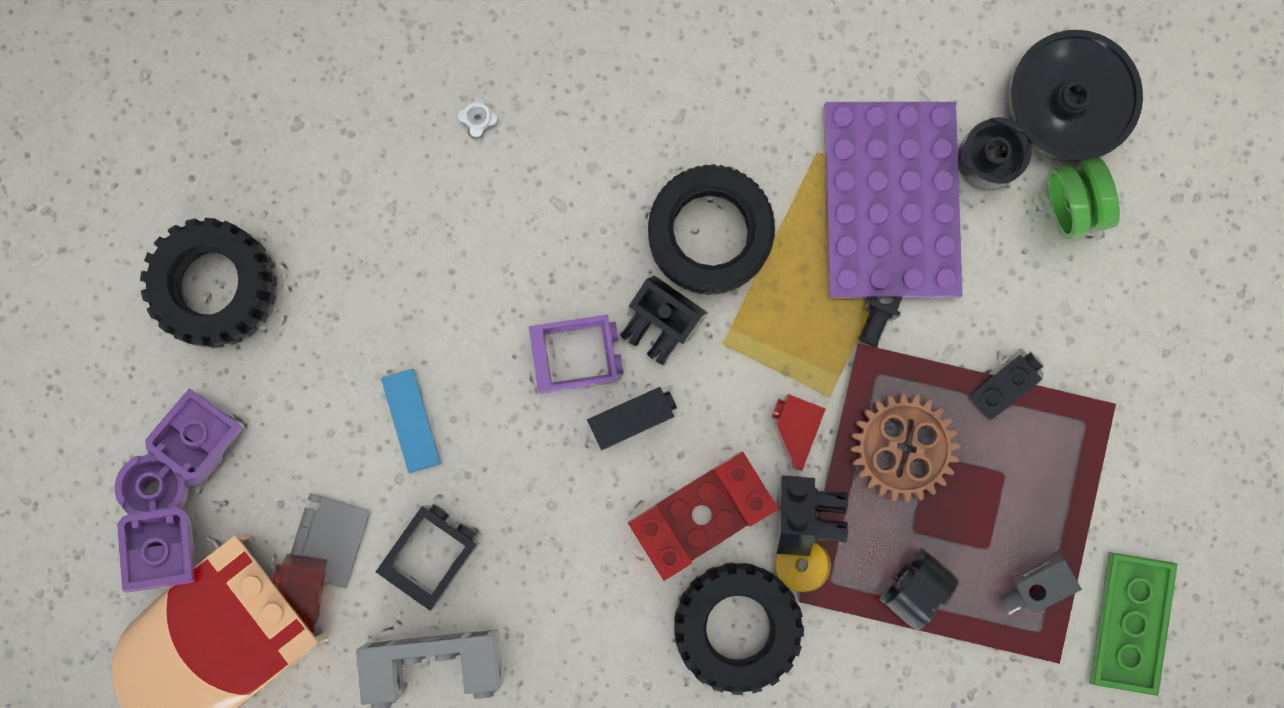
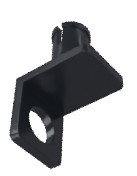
[858,298,902,347]

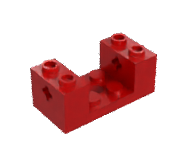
[628,451,779,581]

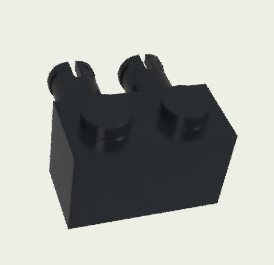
[620,275,708,365]
[776,475,848,556]

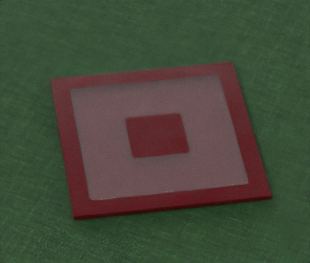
[799,343,1116,664]

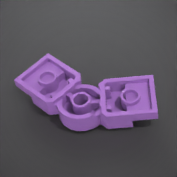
[115,388,243,593]

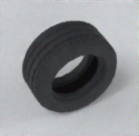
[648,164,775,295]

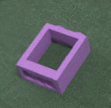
[529,315,623,394]

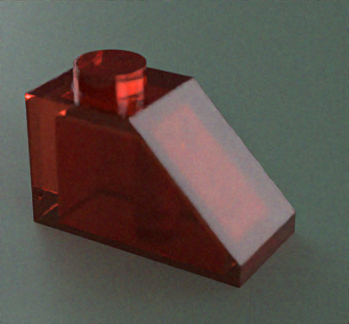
[274,554,327,634]

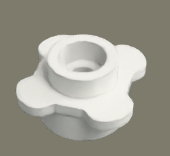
[458,98,497,137]

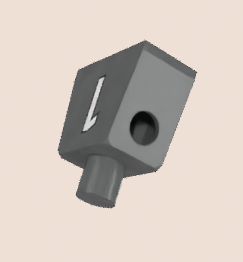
[999,551,1082,615]

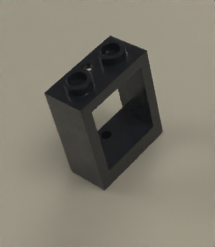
[376,504,480,611]

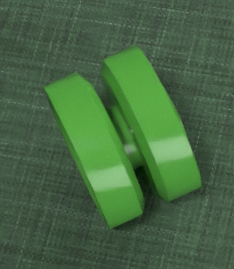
[1048,157,1120,239]

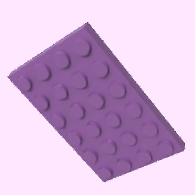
[824,102,963,298]

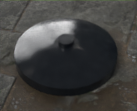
[1008,30,1143,162]

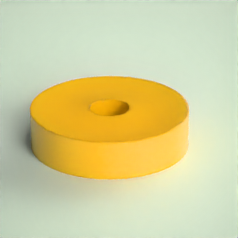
[775,542,831,592]

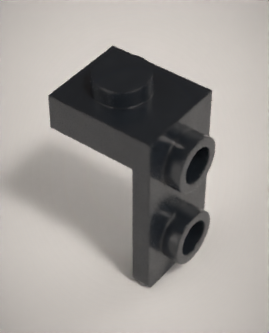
[970,348,1044,420]

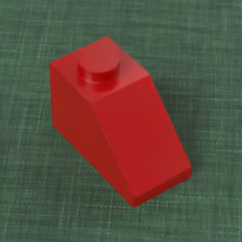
[771,394,826,471]

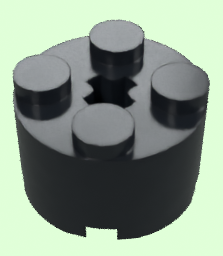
[958,117,1032,190]
[879,548,959,630]

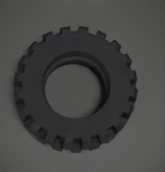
[140,217,277,348]
[674,562,804,695]

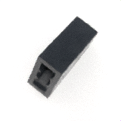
[587,387,677,451]

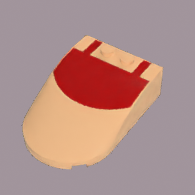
[111,533,327,708]

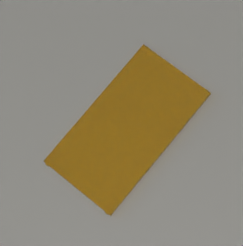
[723,152,878,397]

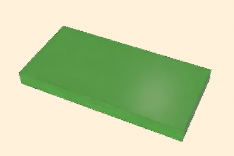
[1089,552,1178,696]

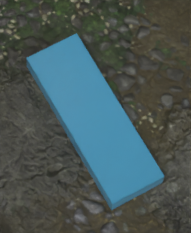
[381,369,442,473]

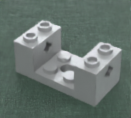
[356,629,504,708]

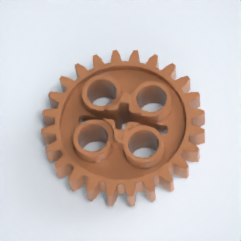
[850,393,960,502]

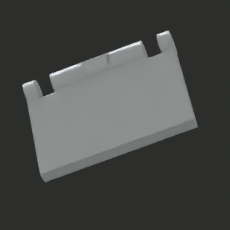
[285,493,370,588]

